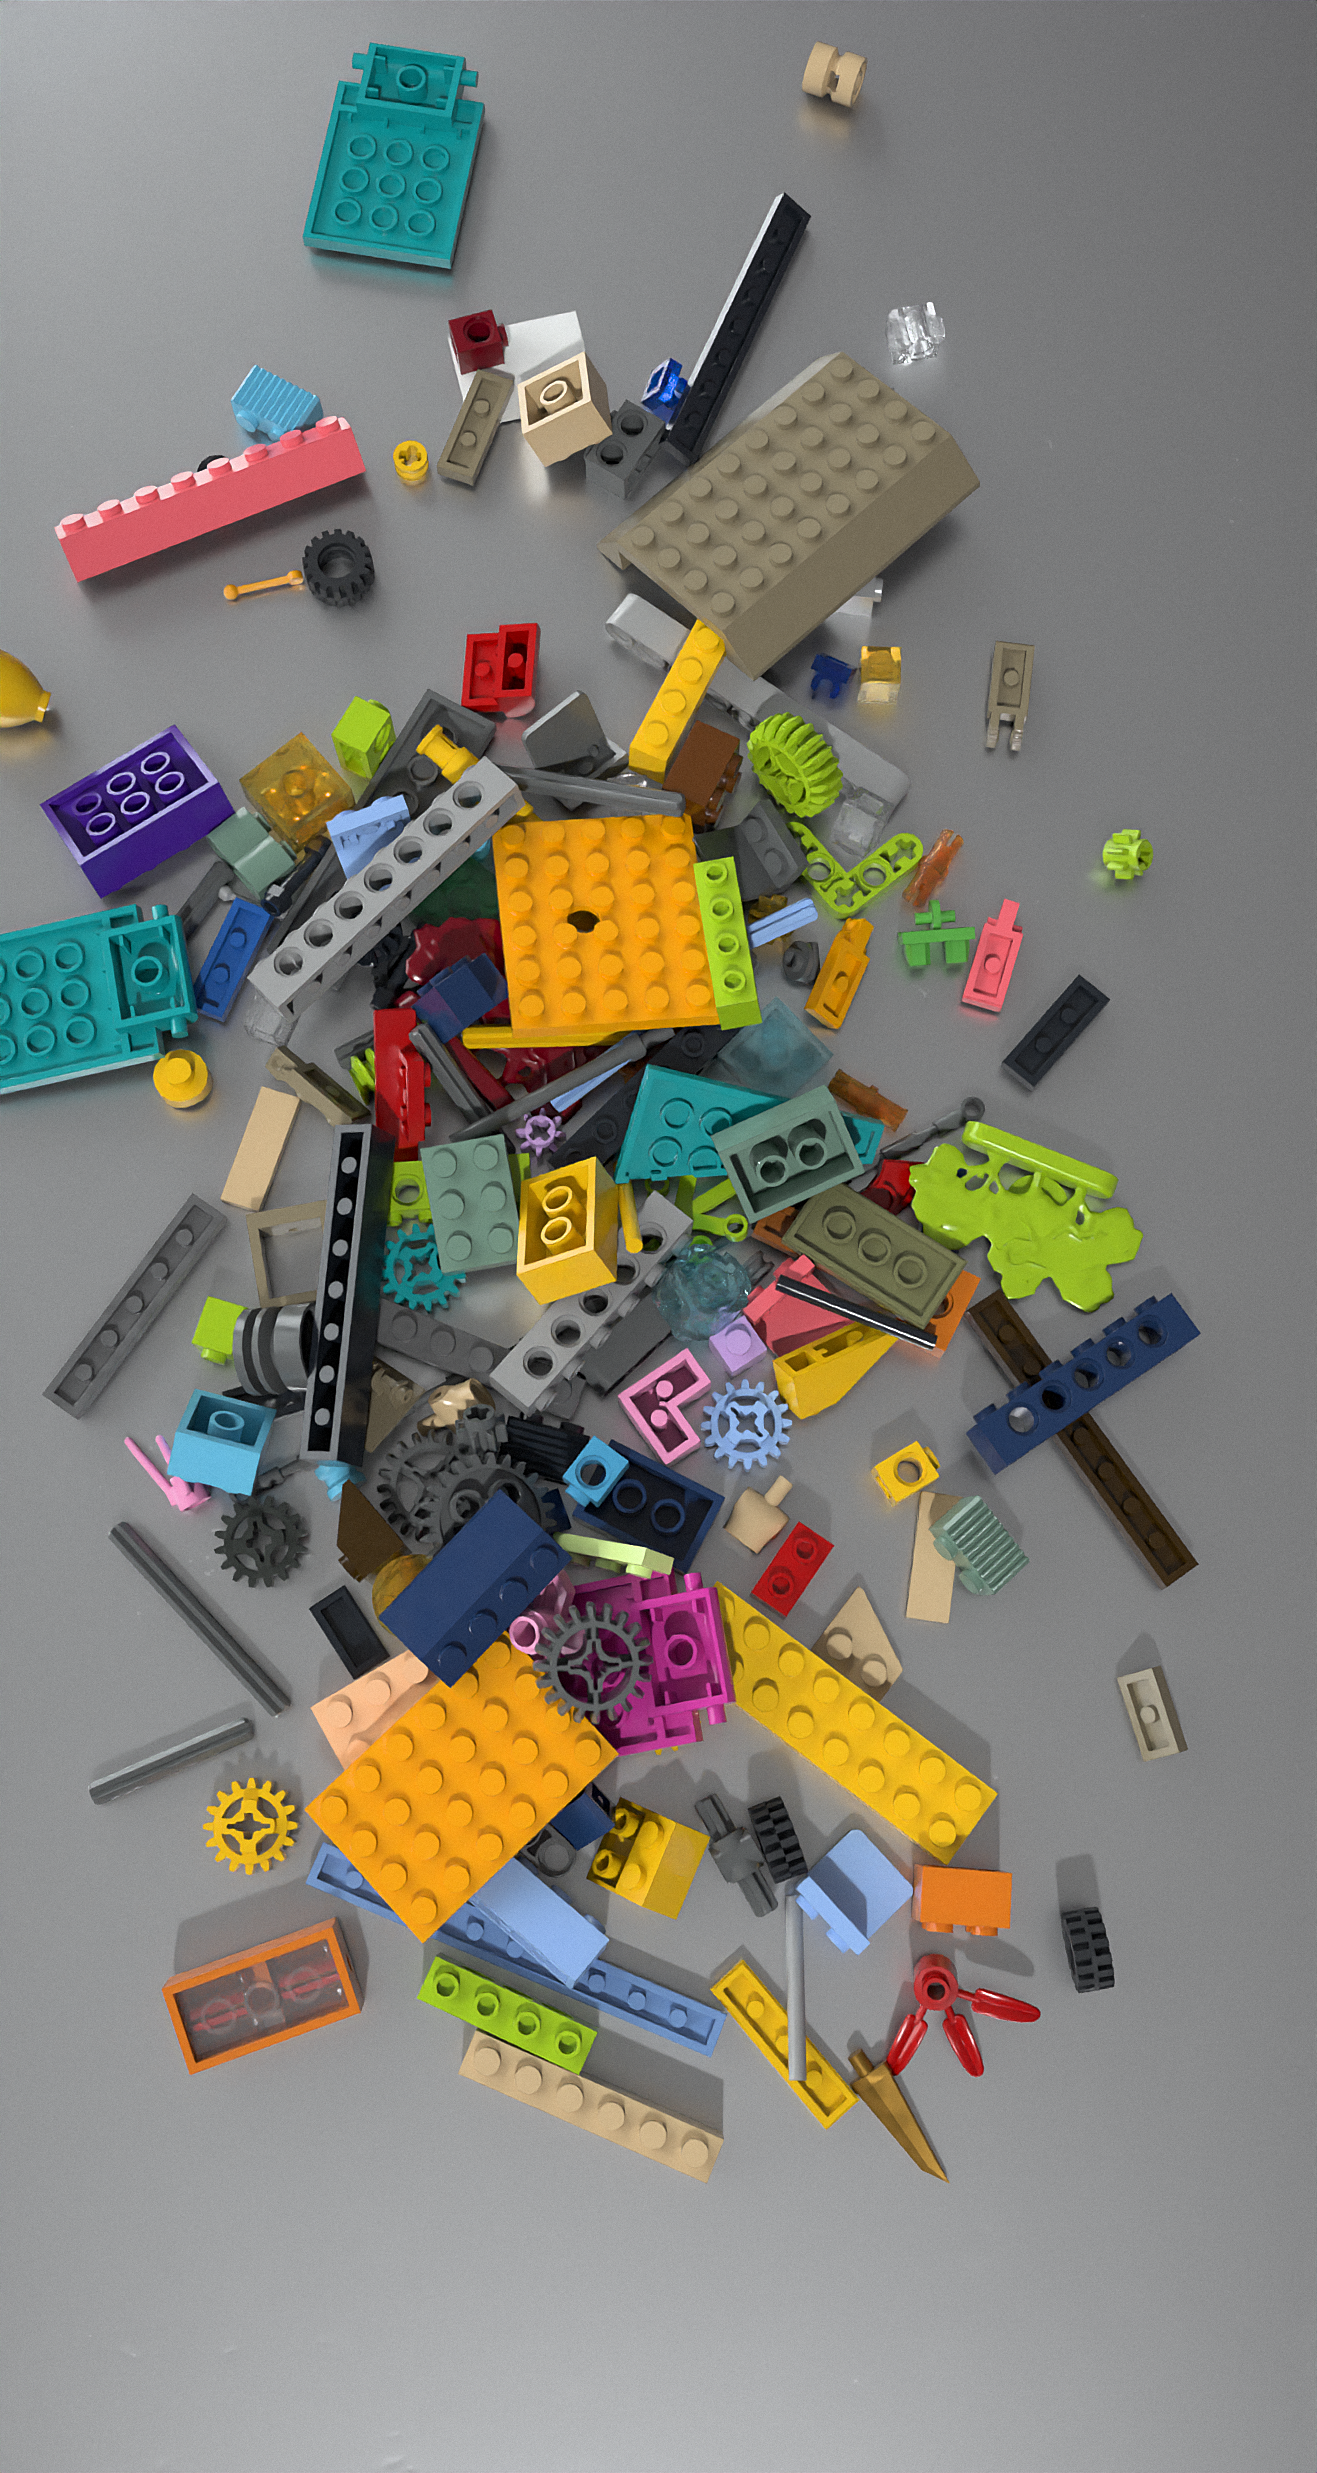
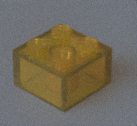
[239,732,356,855]

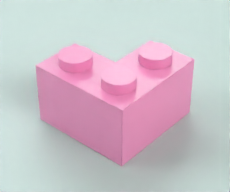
[617,1348,711,1468]

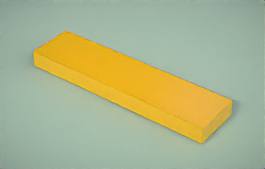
[710,1959,860,2130]

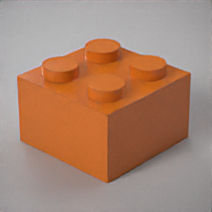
[911,1864,1012,1936]

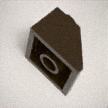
[336,1479,413,1586]

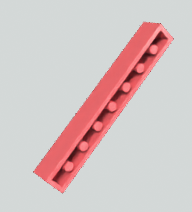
[54,416,366,583]

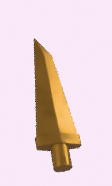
[848,2048,949,2183]

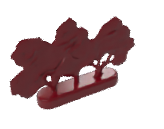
[394,917,613,1125]

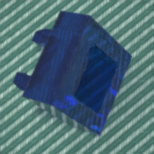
[640,357,688,411]
[810,652,858,699]

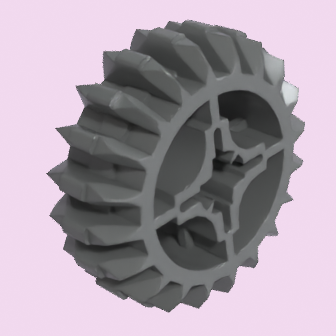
[377,1429,471,1543]
[532,1602,653,1724]

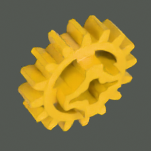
[203,1778,300,1875]

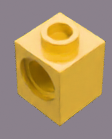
[871,1441,940,1507]

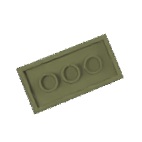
[781,1183,968,1330]

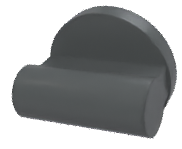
[782,941,820,985]

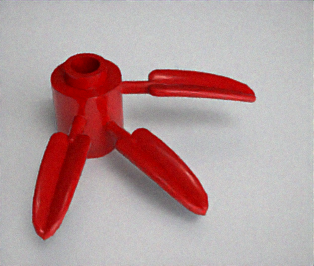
[886,1954,1041,2077]

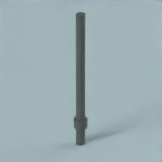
[448,1028,675,1143]

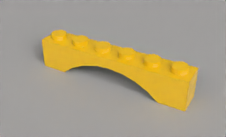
[628,619,726,784]

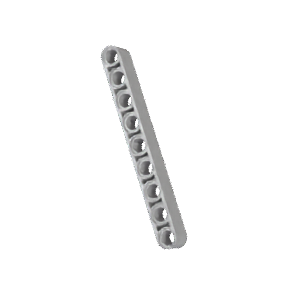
[605,594,912,818]

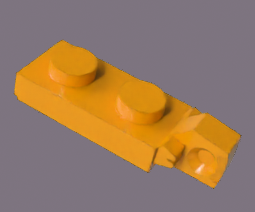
[804,918,874,1029]

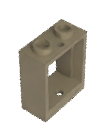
[246,1199,327,1309]

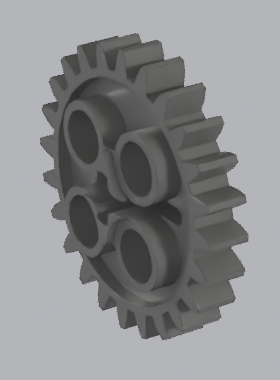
[418,1452,557,1559]

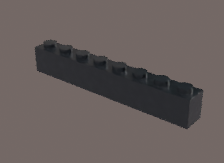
[299,1124,396,1468]

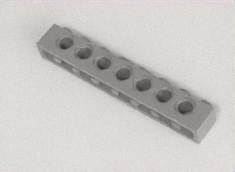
[247,756,526,1024]

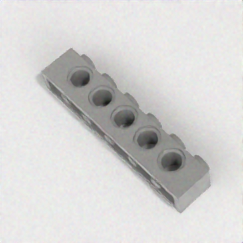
[489,1190,694,1417]

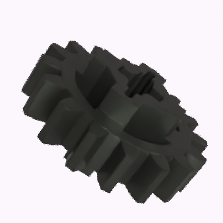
[214,1496,308,1588]

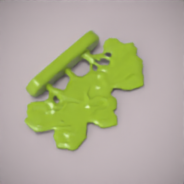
[909,1121,1143,1312]

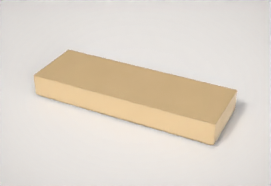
[220,1086,302,1213]
[905,1491,963,1624]

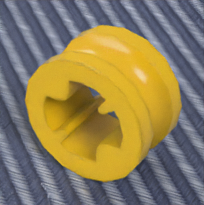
[393,440,429,481]

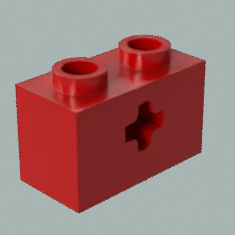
[749,1521,834,1620]

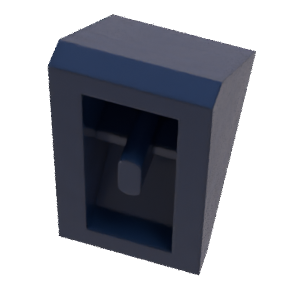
[550,1781,616,1851]

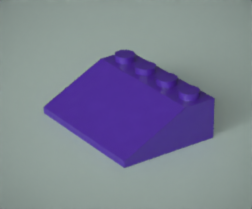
[39,724,236,899]

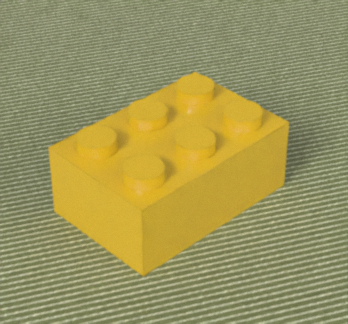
[516,1156,618,1305]

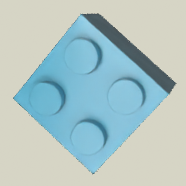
[167,1389,277,1496]

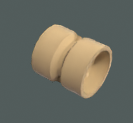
[802,41,868,108]

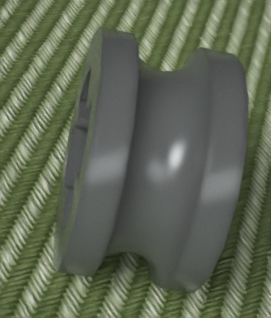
[734,1250,775,1291]

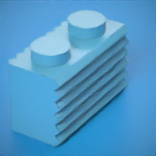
[230,365,324,443]

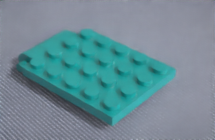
[302,42,485,269]
[0,904,198,1095]

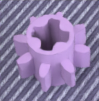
[515,1108,567,1162]

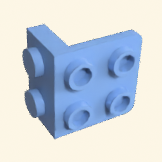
[326,795,421,891]
[793,1829,913,1956]

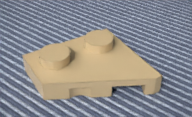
[810,1586,903,1703]

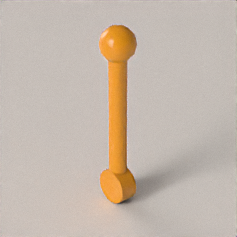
[224,570,304,600]

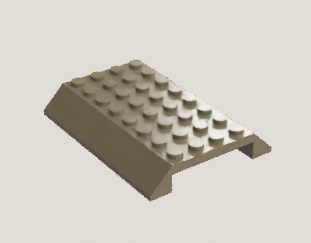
[596,351,980,681]

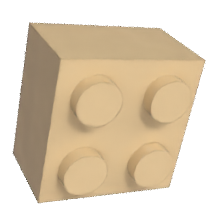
[517,351,613,467]

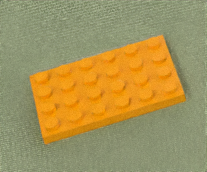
[304,1630,620,1944]

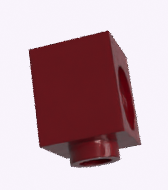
[448,309,509,375]

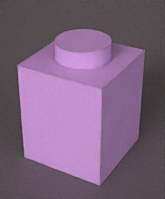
[708,1315,767,1380]

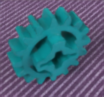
[381,1223,467,1314]

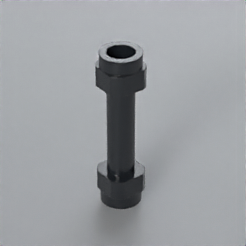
[260,835,332,917]
[369,923,425,1011]

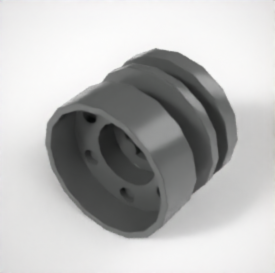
[232,1302,316,1396]

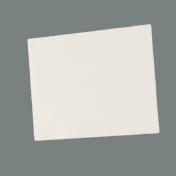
[448,311,587,423]

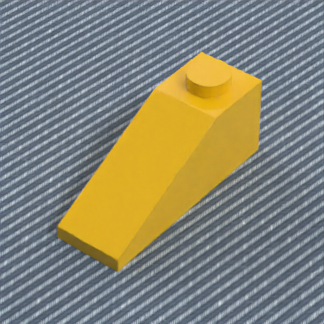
[772,1311,899,1420]

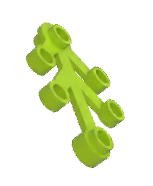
[642,1175,748,1264]

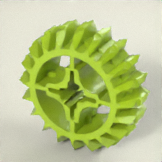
[746,712,843,818]

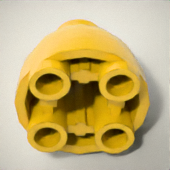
[0,649,51,728]

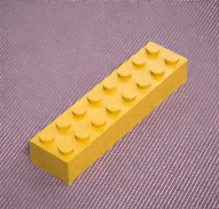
[713,1580,998,1865]

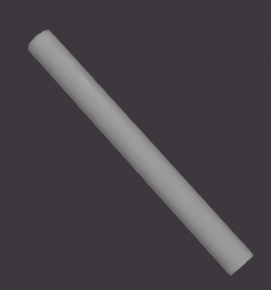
[785,1896,807,2081]

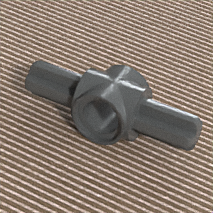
[695,1794,778,1918]

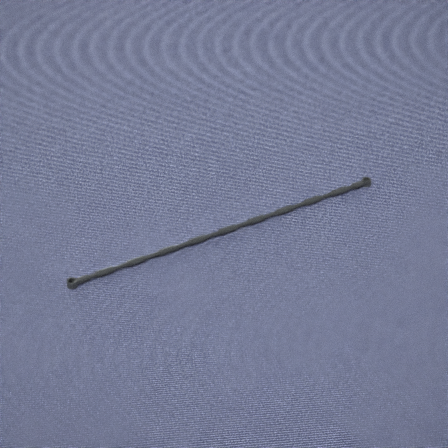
[229,1097,985,1507]

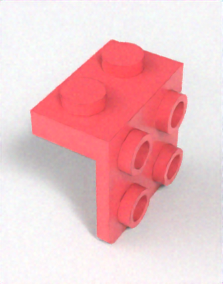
[742,1254,855,1358]

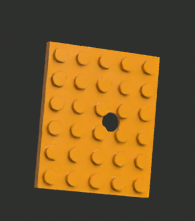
[491,813,720,1038]

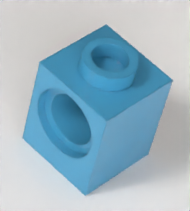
[563,1435,629,1507]

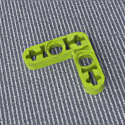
[785,822,923,920]

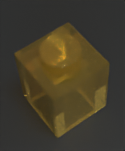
[857,646,901,704]

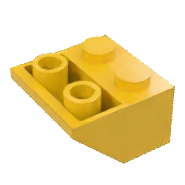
[586,1797,710,1920]

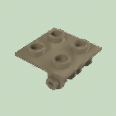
[364,1355,426,1453]

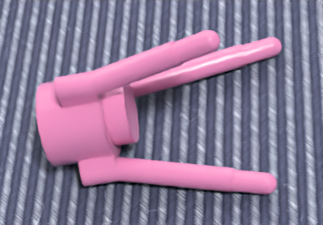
[124,1435,212,1512]

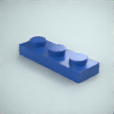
[193,897,274,1022]

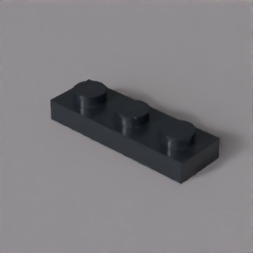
[1001,974,1110,1092]

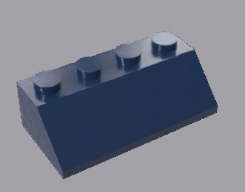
[378,1489,572,1688]

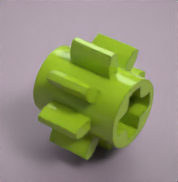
[1103,829,1153,880]

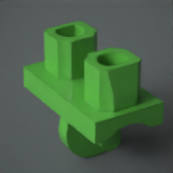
[897,900,975,966]

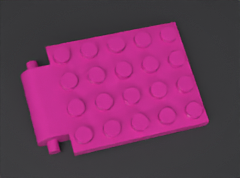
[532,1567,737,1757]

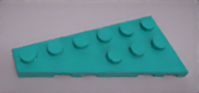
[612,1064,885,1184]

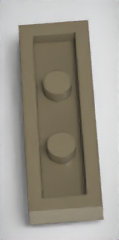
[437,369,514,486]

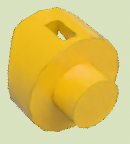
[153,1049,213,1108]

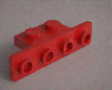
[373,1008,431,1162]

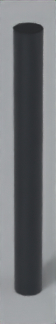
[775,1274,938,1351]

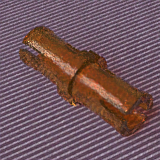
[902,829,964,908]
[827,1068,909,1133]

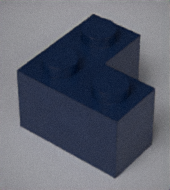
[411,952,508,1044]

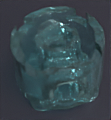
[651,1244,751,1343]

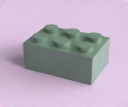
[711,1084,865,1224]
[420,1134,519,1276]

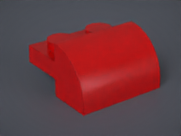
[461,623,541,718]

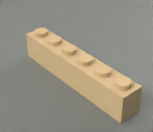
[458,2028,724,2184]

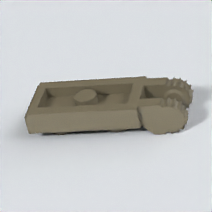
[986,641,1035,751]

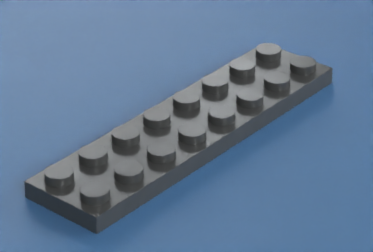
[267,689,497,991]

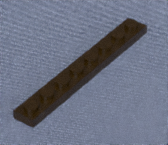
[963,1289,1199,1590]

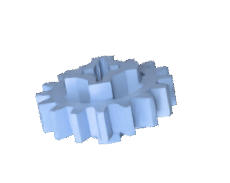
[701,1379,792,1472]

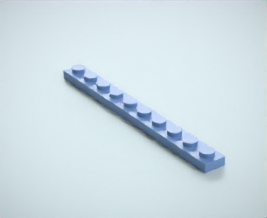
[305,1842,727,2058]

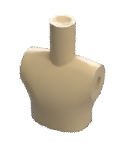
[417,1378,496,1437]
[723,1475,793,1555]

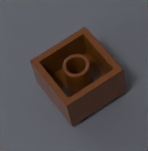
[662,720,743,835]

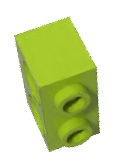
[331,696,396,783]

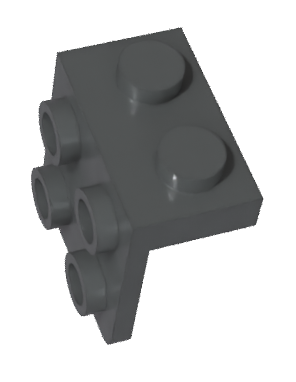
[521,690,629,811]

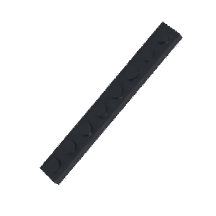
[658,192,811,467]

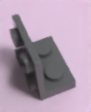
[692,799,810,903]

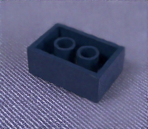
[572,1439,725,1577]

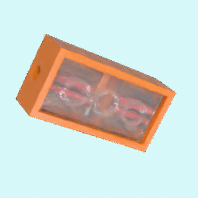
[162,1917,365,2075]

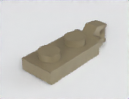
[265,1045,372,1127]

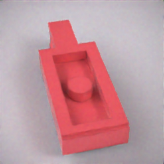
[961,899,1023,1013]

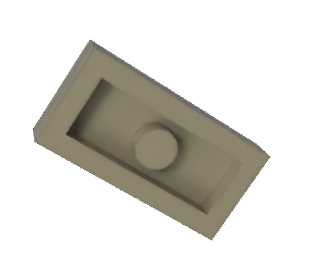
[1117,1665,1188,1762]

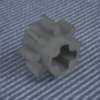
[455,1404,508,1458]

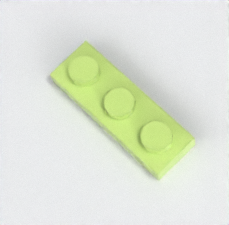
[553,1531,674,1579]

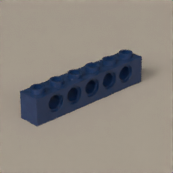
[965,1293,1201,1475]

